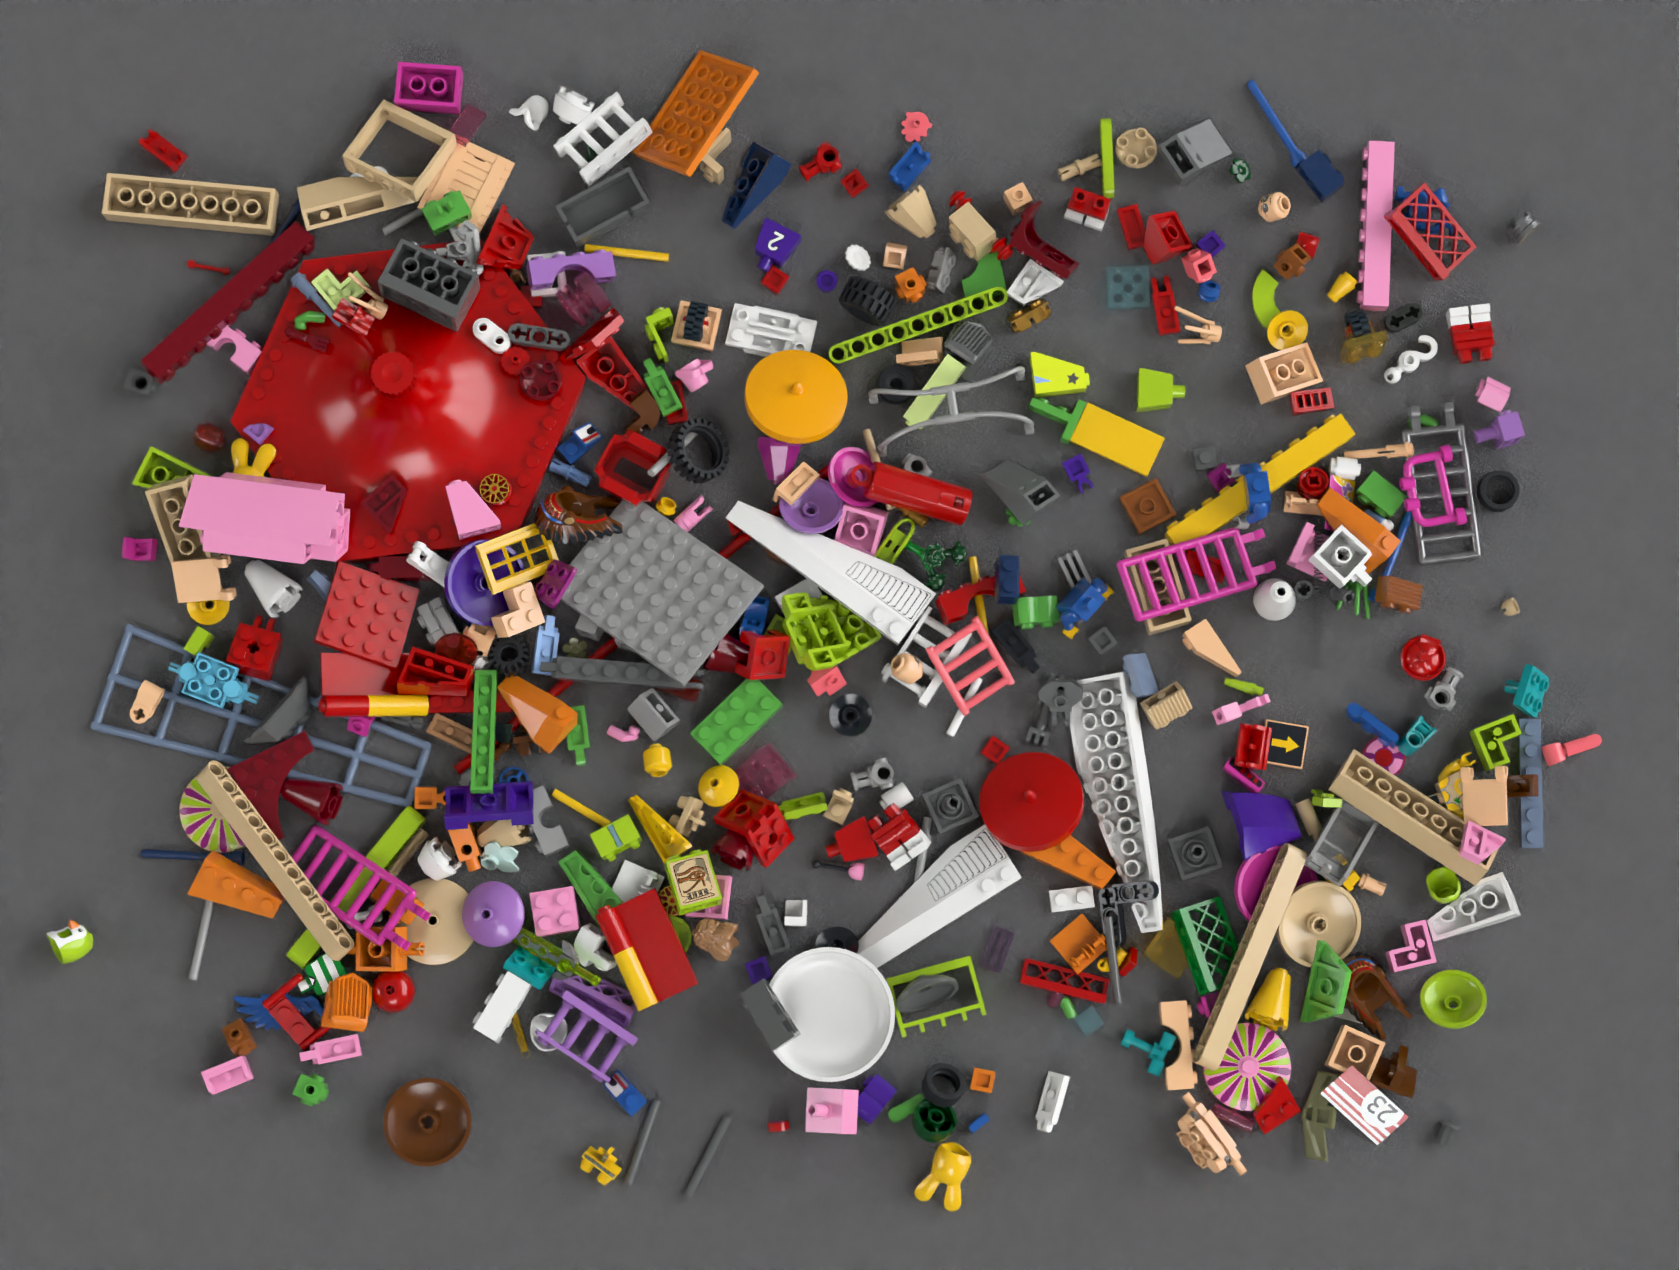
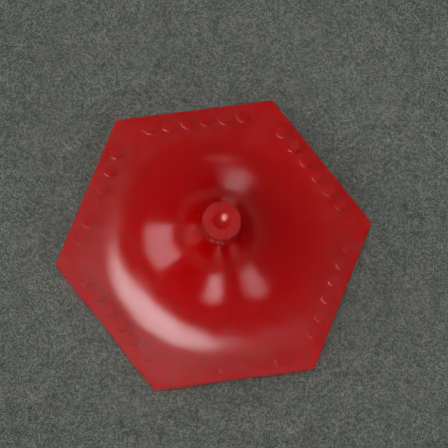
[230,239,587,564]

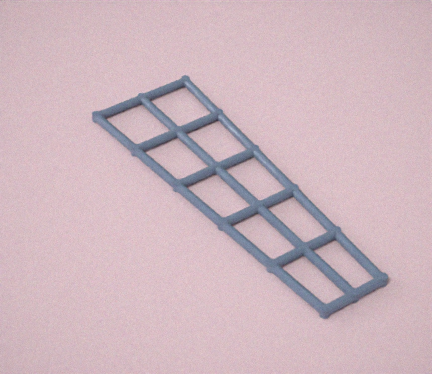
[91,624,433,807]

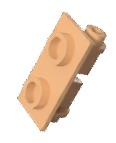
[1283,491,1323,516]

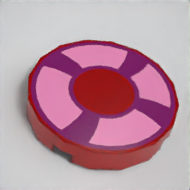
[1362,738,1405,776]

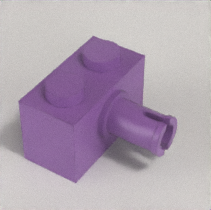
[1473,410,1525,450]

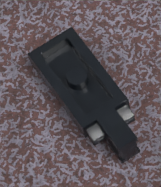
[991,618,1040,674]

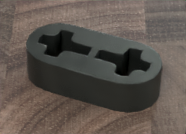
[1384,303,1423,333]

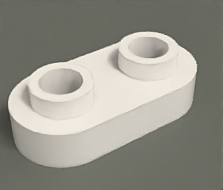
[473,318,511,354]

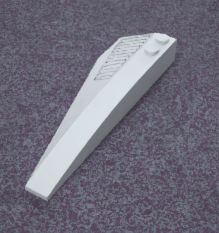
[726,501,936,646]
[857,825,1022,968]

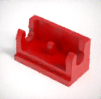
[138,129,188,173]
[1234,723,1272,771]

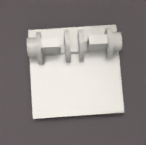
[612,860,664,902]

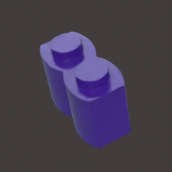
[857,1074,897,1125]

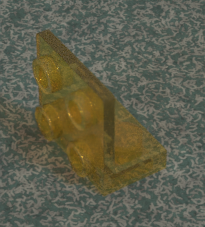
[1142,918,1188,979]

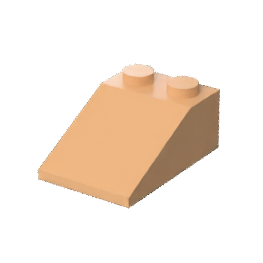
[1245,342,1323,405]

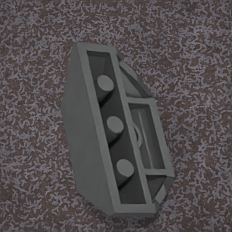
[244,676,311,745]

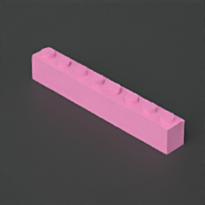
[1357,141,1395,311]

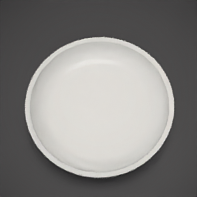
[769,947,895,1082]

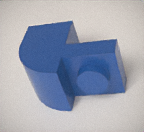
[739,596,771,635]

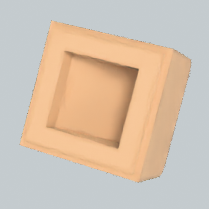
[883,242,907,270]

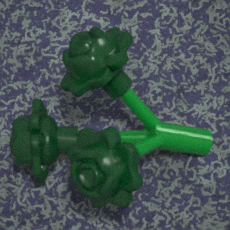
[904,541,967,591]

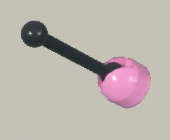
[812,860,865,881]

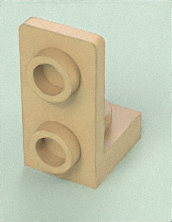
[823,788,854,826]

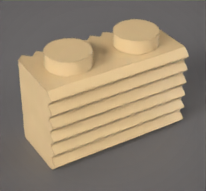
[1140,681,1193,730]

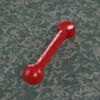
[187,260,230,275]

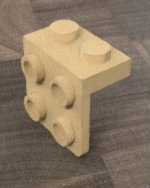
[699,128,731,185]

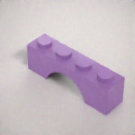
[526,249,616,291]

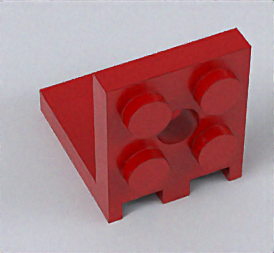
[713,789,795,868]

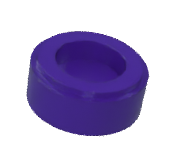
[816,270,837,293]

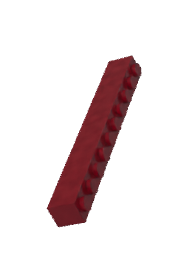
[141,221,315,385]

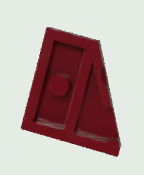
[361,474,408,534]

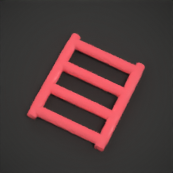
[925,616,1015,716]

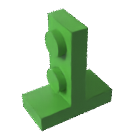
[1028,397,1086,445]

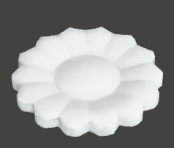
[845,244,871,271]

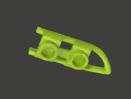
[874,518,915,565]

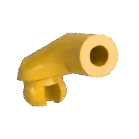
[1097,948,1128,972]

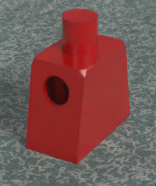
[825,816,879,863]

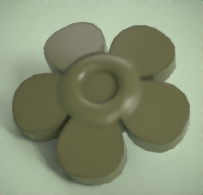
[563,637,587,658]

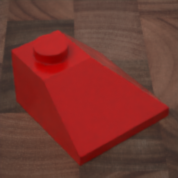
[1143,211,1194,265]

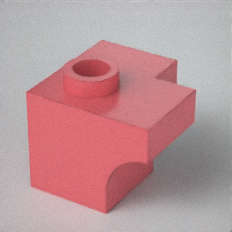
[807,666,847,697]

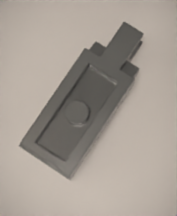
[755,895,791,956]

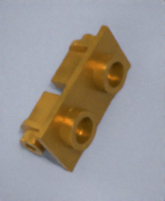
[1006,299,1052,333]

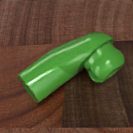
[294,311,325,330]
[1407,414,1439,429]

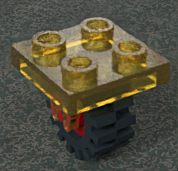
[1340,309,1388,364]

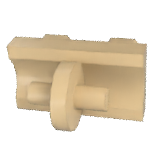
[668,796,706,837]

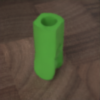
[888,1093,924,1123]

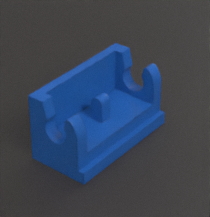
[888,142,931,192]

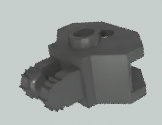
[1039,678,1083,726]

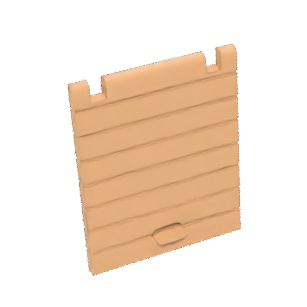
[417,135,515,235]

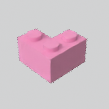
[1385,919,1437,973]

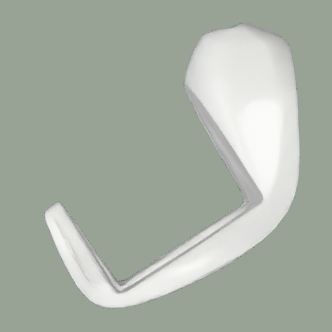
[509,95,549,131]

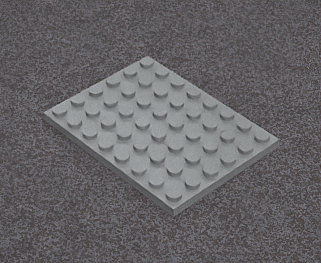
[560,500,764,686]

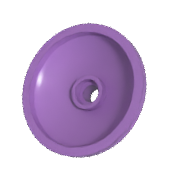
[779,478,844,534]
[462,881,524,947]

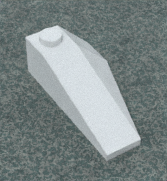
[1427,872,1521,942]

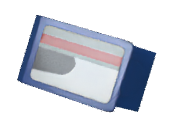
[557,422,604,465]
[602,1070,648,1117]

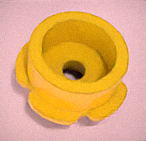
[656,497,676,517]

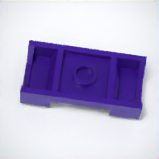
[444,781,534,830]

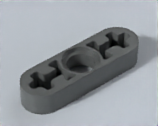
[508,323,570,351]

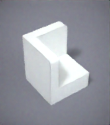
[785,900,807,927]

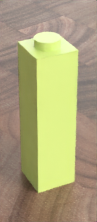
[903,354,966,430]

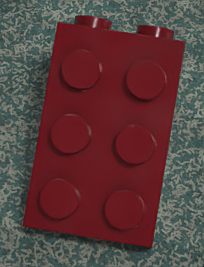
[1009,200,1080,279]

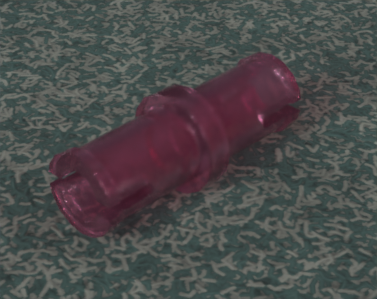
[1211,1103,1255,1133]

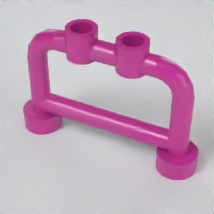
[1399,445,1467,527]

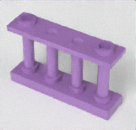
[535,988,638,1083]

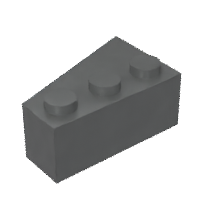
[740,979,801,1051]

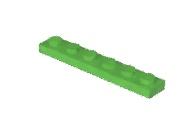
[470,670,497,794]

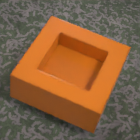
[970,1067,996,1093]

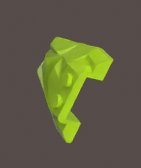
[782,592,882,671]

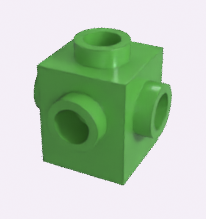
[293,1073,329,1107]

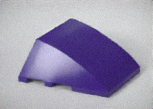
[1222,790,1301,861]

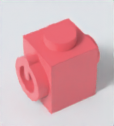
[1181,249,1217,283]

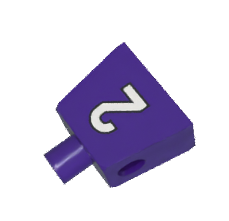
[755,218,802,272]

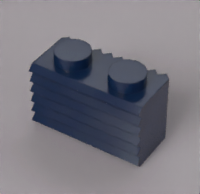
[994,555,1019,604]

